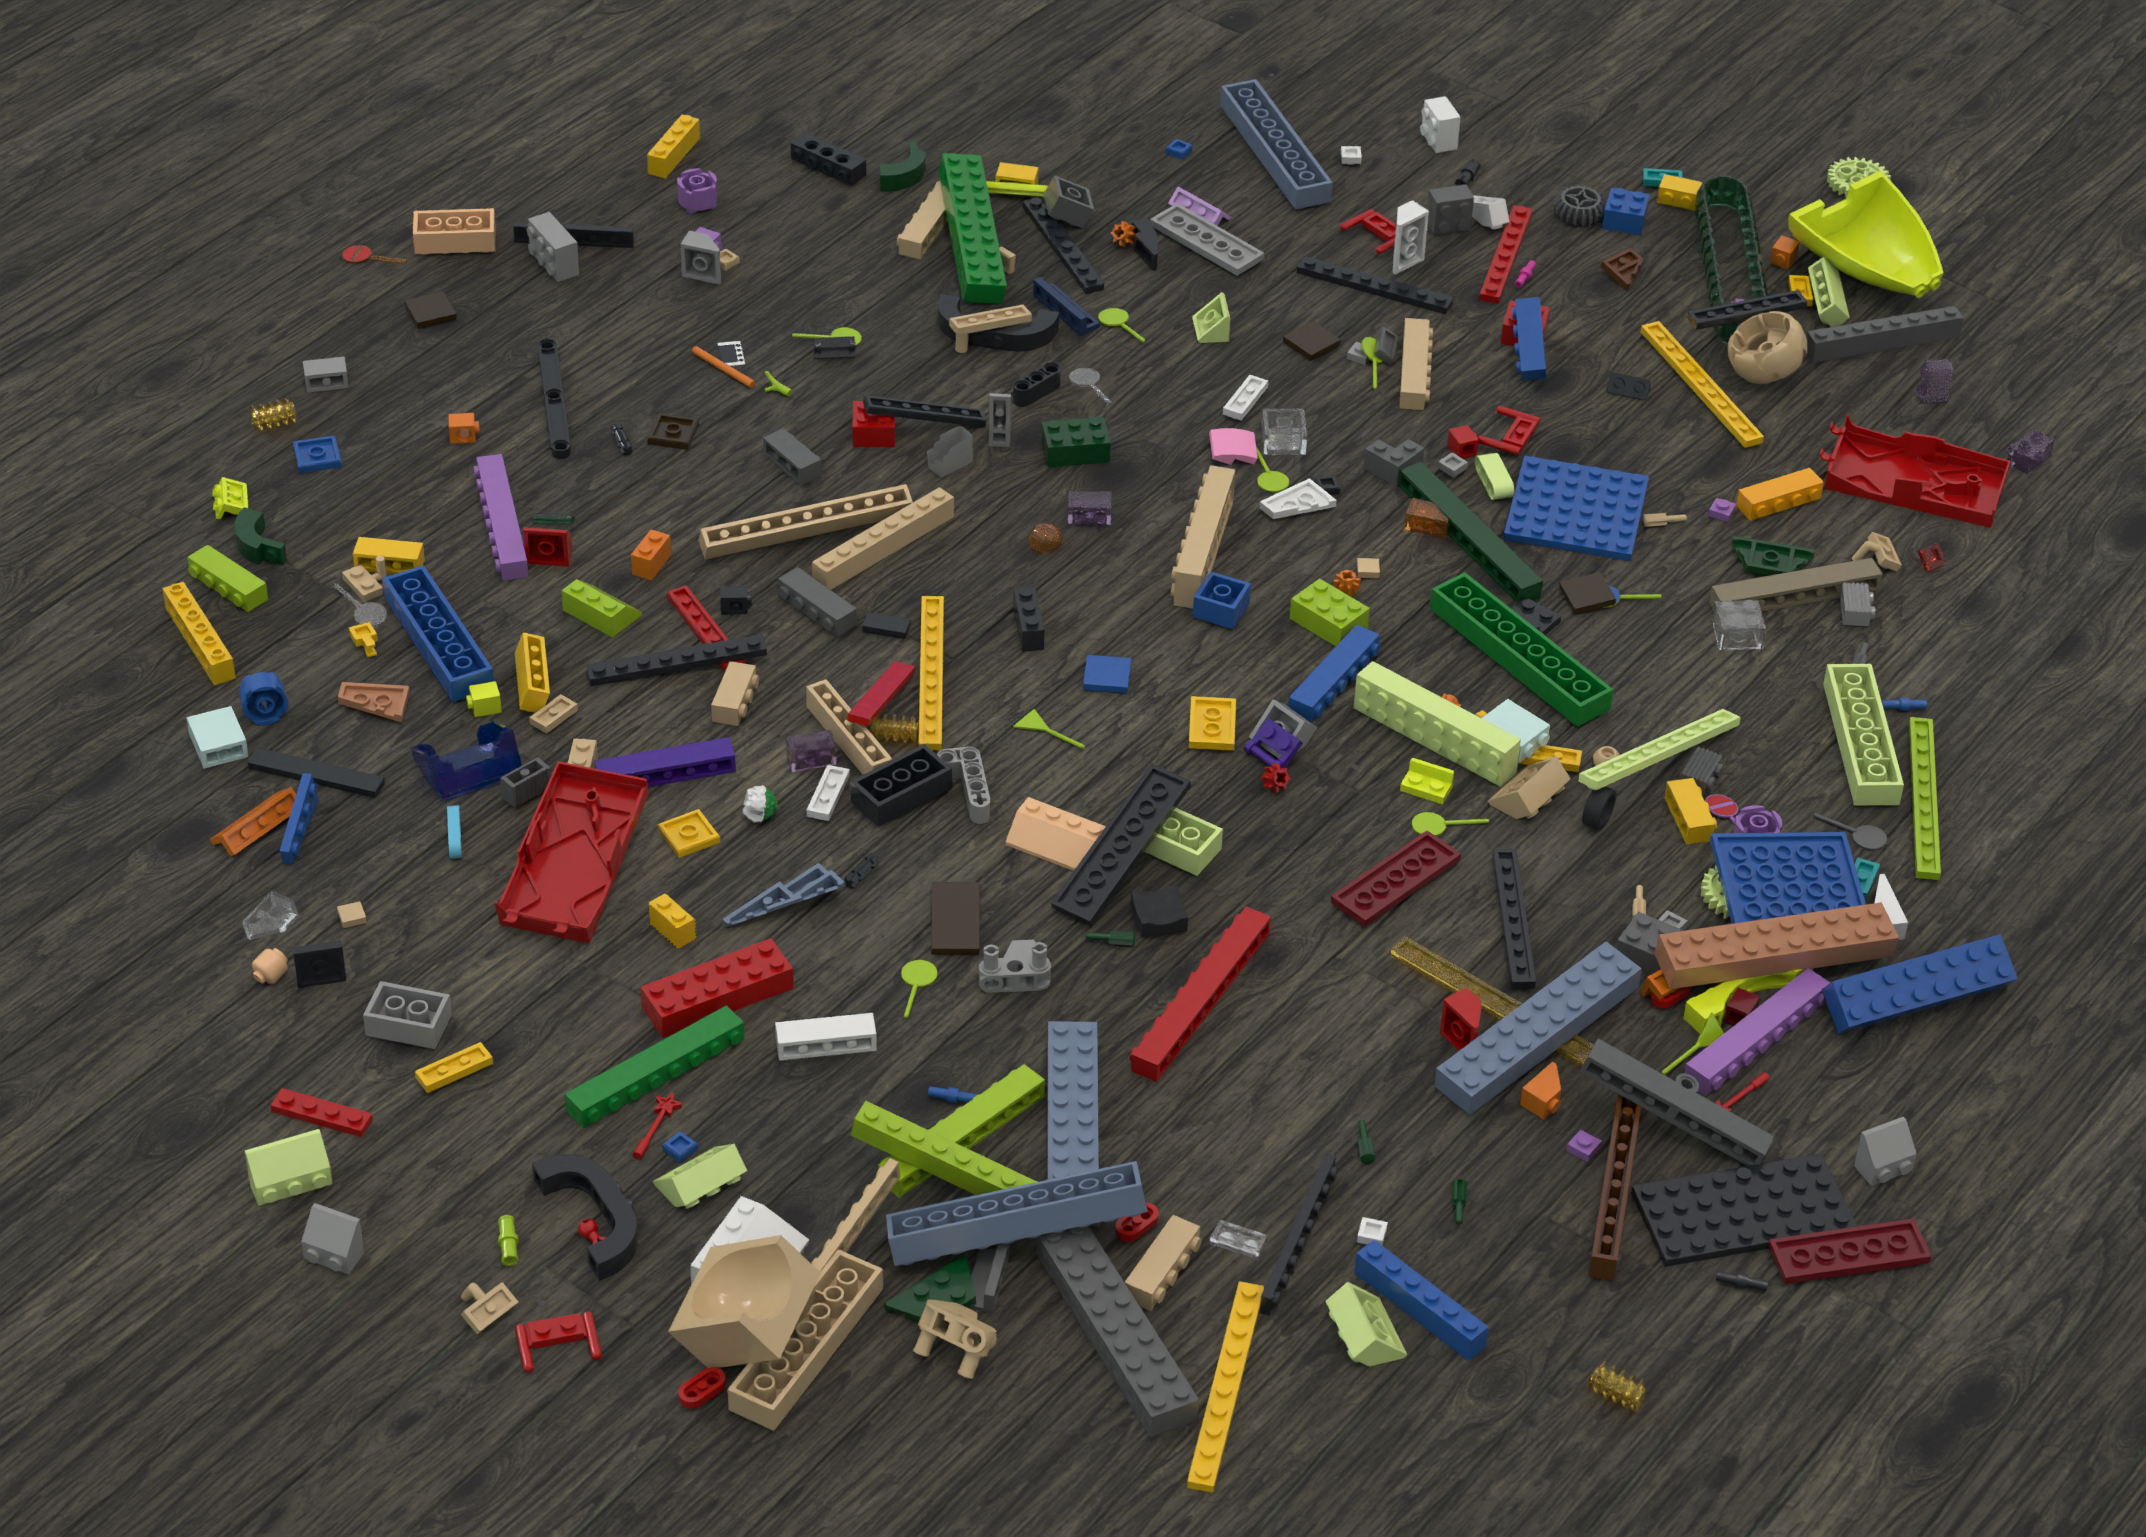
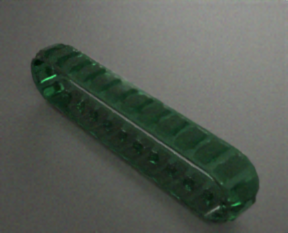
[1695,176,1768,344]

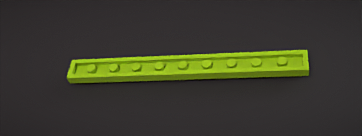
[1909,717,1941,880]

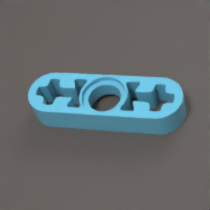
[447,805,462,859]

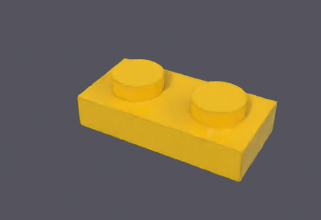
[1788,275,1813,306]

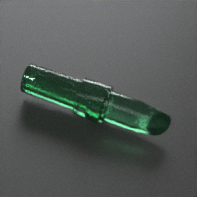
[533,513,575,524]

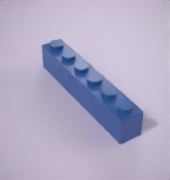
[1288,625,1380,723]
[1354,1240,1489,1361]

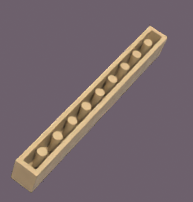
[699,484,913,560]

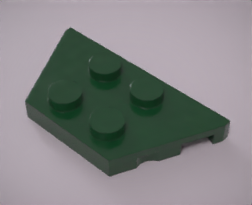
[1732,536,1815,576]
[884,1255,977,1322]

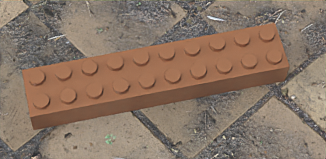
[1654,902,1899,989]

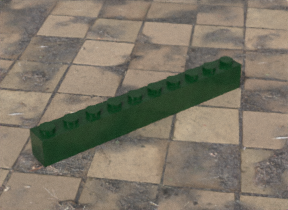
[1398,462,1543,604]

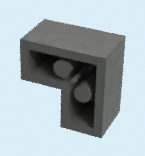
[1364,439,1425,487]

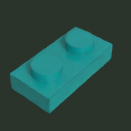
[1643,168,1683,187]
[1855,857,1880,900]

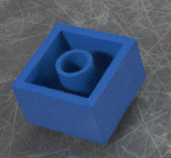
[1602,188,1650,235]
[1193,571,1251,629]

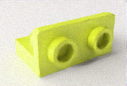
[212,477,248,520]
[1400,758,1454,804]

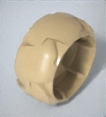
[1728,311,1807,384]

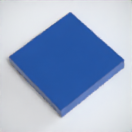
[293,436,342,473]
[1083,655,1131,693]

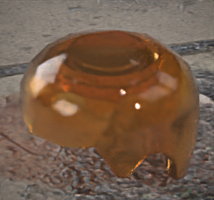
[1028,523,1063,553]

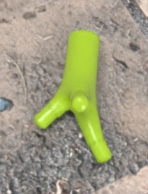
[765,371,792,397]

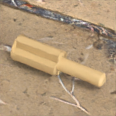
[1643,513,1687,527]
[1632,885,1646,919]

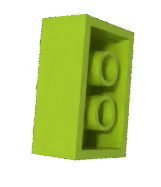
[1290,578,1370,646]

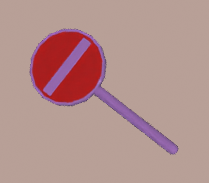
[1705,794,1738,825]

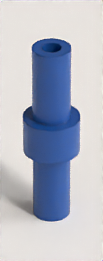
[1881,698,1927,711]
[928,1086,978,1103]

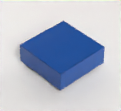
[1166,139,1193,159]
[662,1131,698,1163]

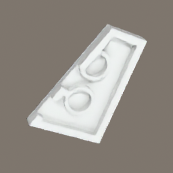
[1260,478,1337,519]

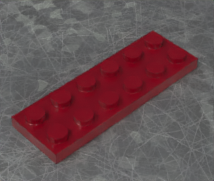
[1331,830,1461,927]
[1768,1218,1932,1284]

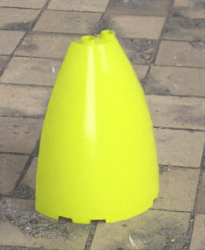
[1788,171,1943,298]

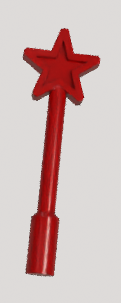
[1715,1072,1770,1112]
[633,1093,682,1160]

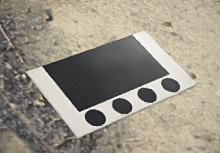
[718,341,745,366]

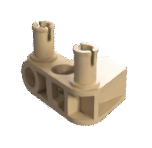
[913,1300,997,1379]

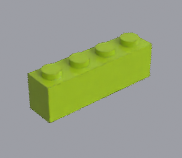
[188,545,268,612]

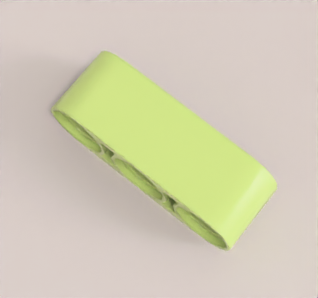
[1475,453,1514,500]

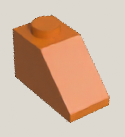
[1520,1062,1561,1120]

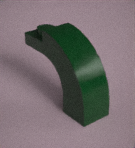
[880,141,926,192]
[234,507,287,565]

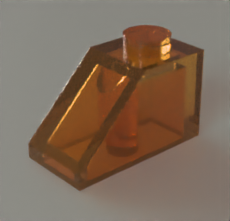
[1404,498,1449,538]

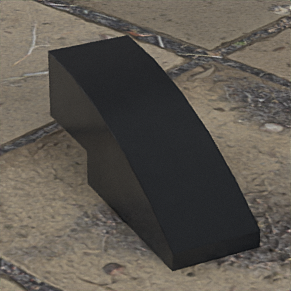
[1132,217,1158,271]

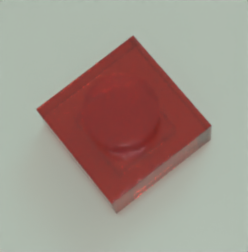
[1917,543,1946,571]

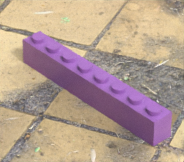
[473,454,528,581]
[1685,968,1830,1096]

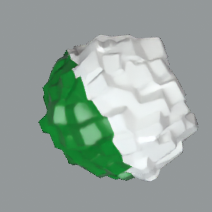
[743,785,778,823]

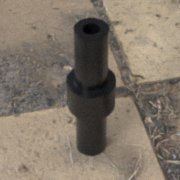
[1716,1271,1768,1291]

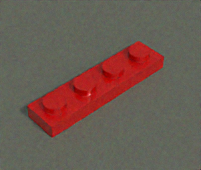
[270,1088,373,1138]

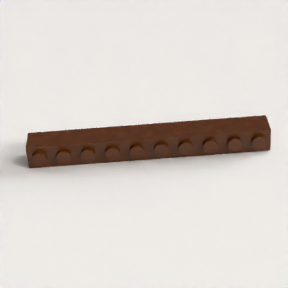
[1588,1094,1641,1281]

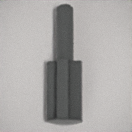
[1852,642,1869,664]

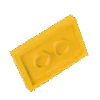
[1189,696,1236,751]

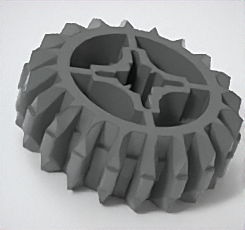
[1553,185,1606,227]

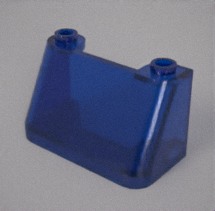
[410,720,522,799]

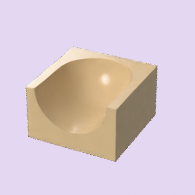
[668,1235,821,1368]

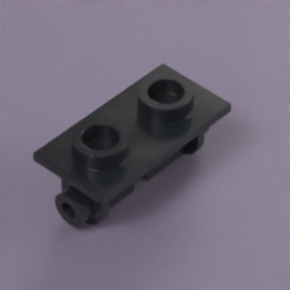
[814,336,856,359]
[1607,372,1651,400]

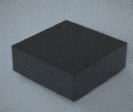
[1314,475,1340,495]

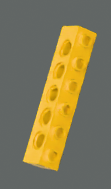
[162,582,236,686]

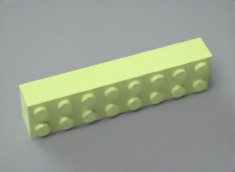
[1354,661,1521,787]
[1823,664,1904,806]

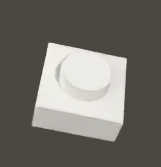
[1341,146,1362,165]
[1357,1217,1388,1245]

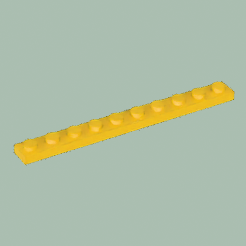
[1641,321,1764,448]
[919,596,944,750]
[1187,1281,1264,1493]

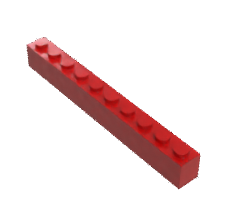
[1129,907,1271,1082]

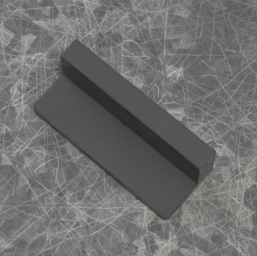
[968,1243,1010,1313]

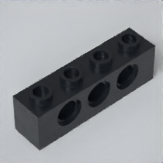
[791,132,866,186]

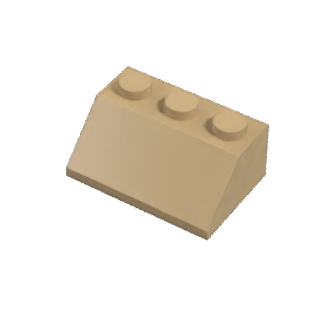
[1488,756,1570,819]

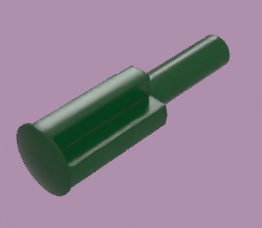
[1086,930,1135,946]
[1357,1120,1375,1164]
[1452,1179,1467,1225]

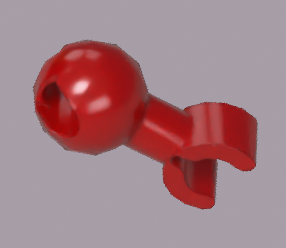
[578,1218,606,1244]

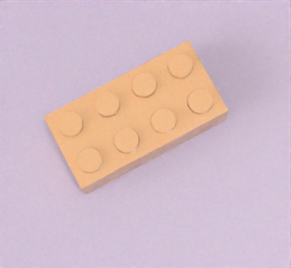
[413,208,496,255]

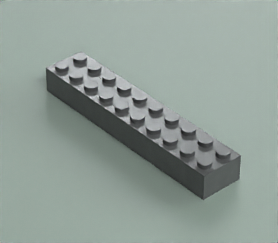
[1036,1226,1199,1438]

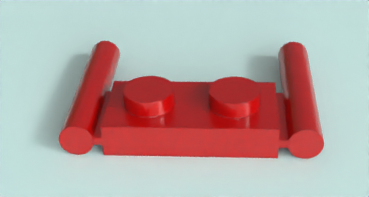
[1340,209,1396,254]
[1477,406,1541,456]
[515,1312,602,1373]

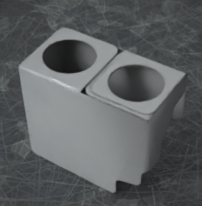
[927,426,973,477]

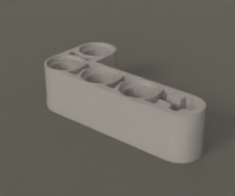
[937,747,990,824]

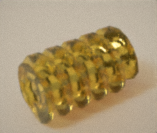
[249,397,296,431]
[871,713,919,744]
[1587,1360,1647,1412]

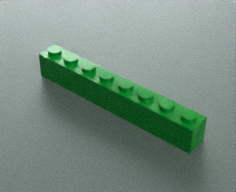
[565,1006,744,1128]

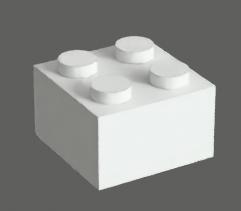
[1420,96,1461,153]

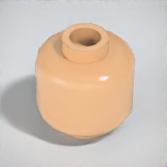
[252,948,288,984]

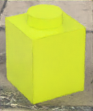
[466,681,502,717]

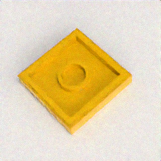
[657,809,720,858]

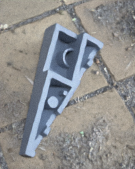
[723,863,845,927]

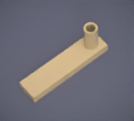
[949,305,1032,353]

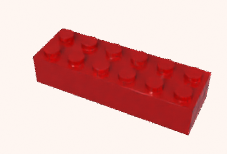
[640,938,794,1038]

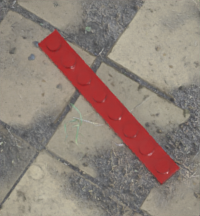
[1479,205,1533,304]

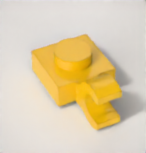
[349,622,378,658]

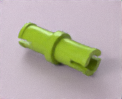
[498,1215,519,1266]

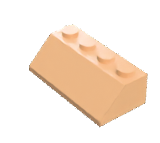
[1006,797,1106,871]

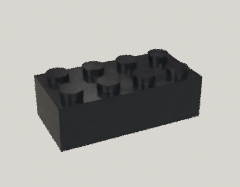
[850,744,952,827]

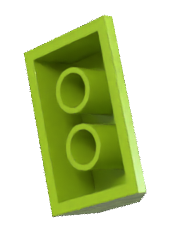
[562,579,642,638]

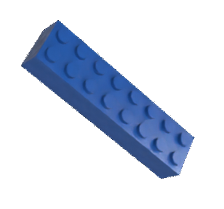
[383,565,494,702]
[1822,934,2018,1034]

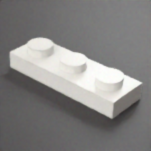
[1223,375,1268,421]
[807,765,850,821]

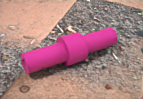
[1515,260,1536,288]

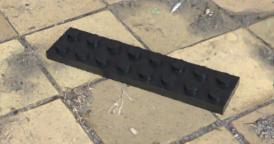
[1051,763,1192,926]

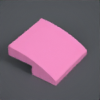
[1209,428,1258,465]

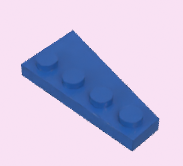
[280,773,319,865]

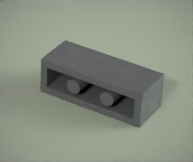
[763,428,822,485]

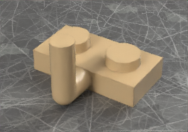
[1852,532,1902,571]
[342,556,386,602]
[461,1282,518,1335]

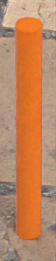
[692,346,755,388]

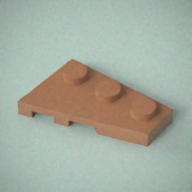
[338,682,410,722]

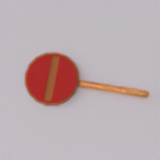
[342,245,407,264]

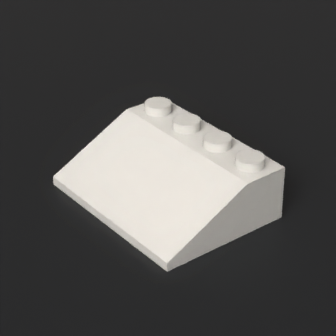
[690,1196,809,1285]

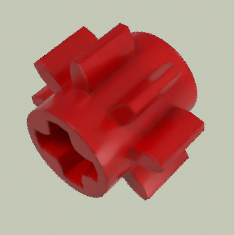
[1260,764,1290,792]

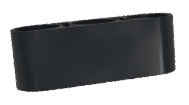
[1013,362,1061,407]

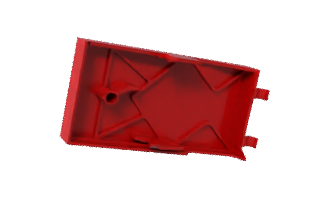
[1820,414,2011,528]
[495,761,649,943]

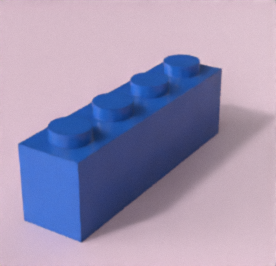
[1512,297,1547,381]

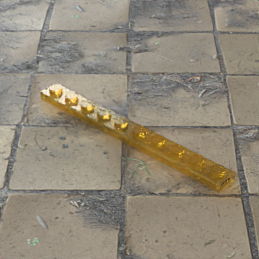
[1391,936,1594,1067]

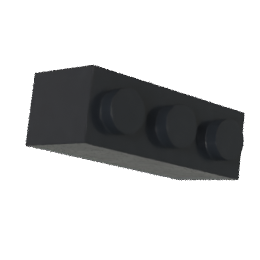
[1013,587,1045,652]

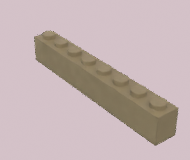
[1709,558,1882,619]

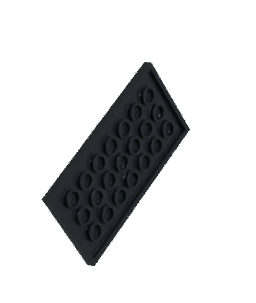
[1631,1153,1858,1267]

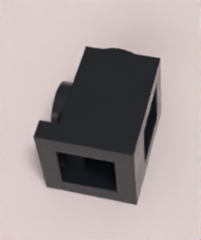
[720,584,752,615]

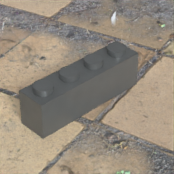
[778,567,857,637]

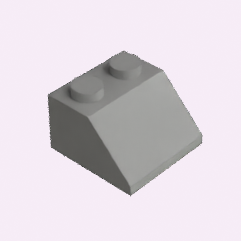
[681,231,721,284]
[1249,699,1317,758]
[1854,1117,1917,1186]
[301,1203,364,1275]

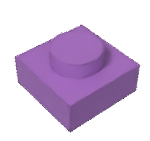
[1708,498,1736,522]
[1567,1130,1602,1162]

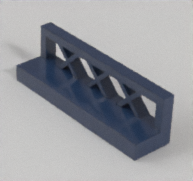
[1033,277,1100,336]

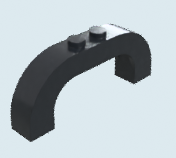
[938,294,1059,352]
[532,1154,638,1281]

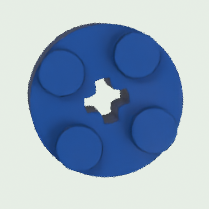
[239,672,288,725]

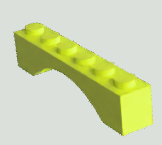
[1683,968,1813,1034]

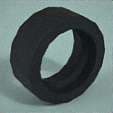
[1582,786,1617,830]

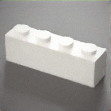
[775,1013,877,1061]

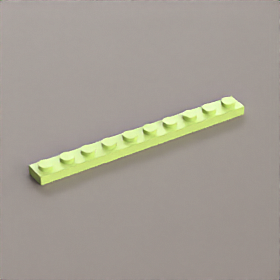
[1579,709,1741,790]

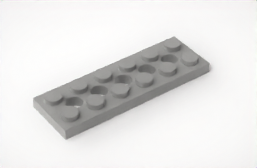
[1150,203,1264,276]

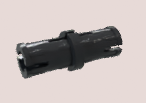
[1455,159,1481,186]

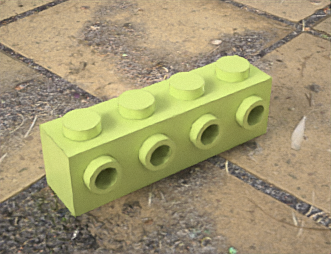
[1808,257,1850,327]

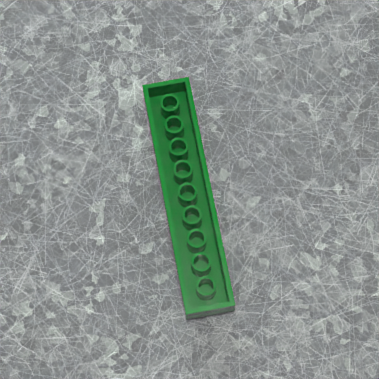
[939,153,1007,304]
[1430,572,1613,727]

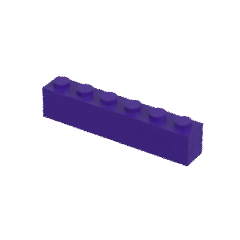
[594,737,736,787]

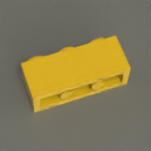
[353,537,425,574]
[1664,778,1717,845]

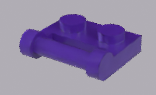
[1244,718,1303,768]

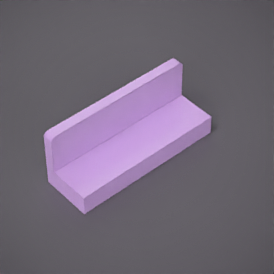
[1168,187,1231,226]

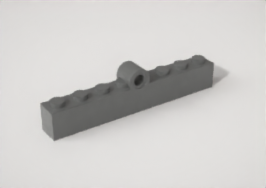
[1579,1039,1774,1166]

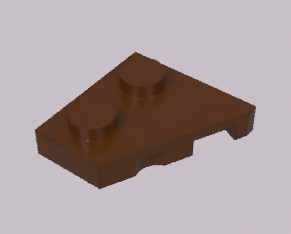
[1600,247,1644,290]

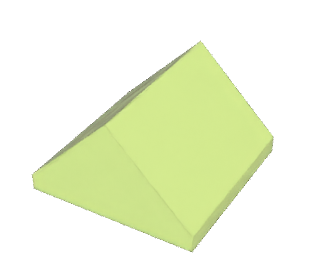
[1192,292,1230,343]

